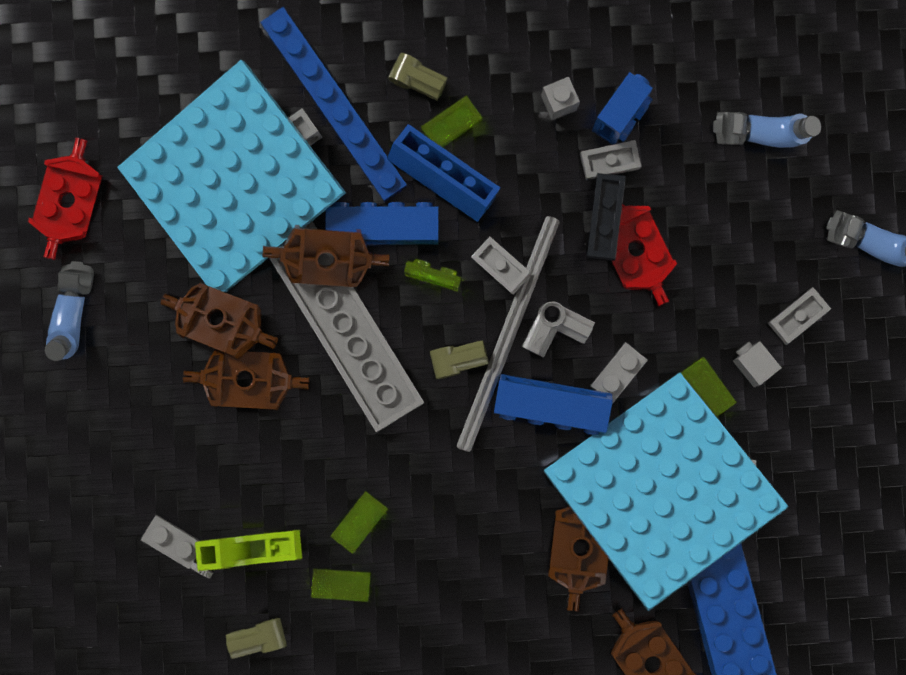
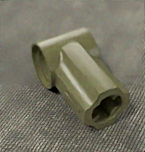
[388,53,447,101]
[430,340,489,379]
[226,618,287,659]

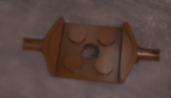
[262,225,389,287]
[161,283,278,360]
[183,350,309,410]
[548,506,608,611]
[611,608,696,675]

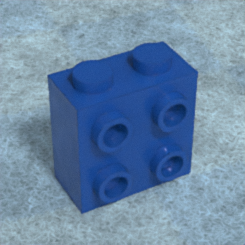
[592,72,653,145]

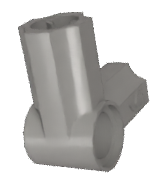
[522,301,595,358]

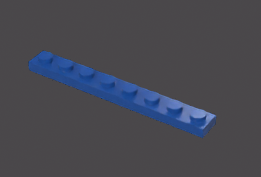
[260,7,407,202]

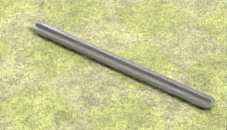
[457,216,560,452]

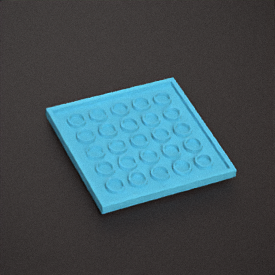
[118,60,346,293]
[544,373,788,611]

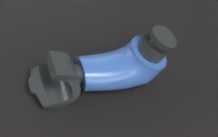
[713,112,821,148]
[827,211,906,267]
[45,261,94,361]

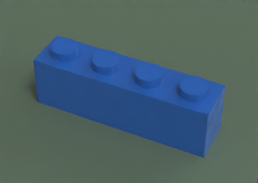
[387,124,500,222]
[326,202,438,245]
[494,374,613,435]

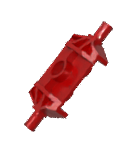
[28,138,102,260]
[612,204,677,306]

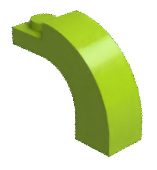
[195,530,302,571]

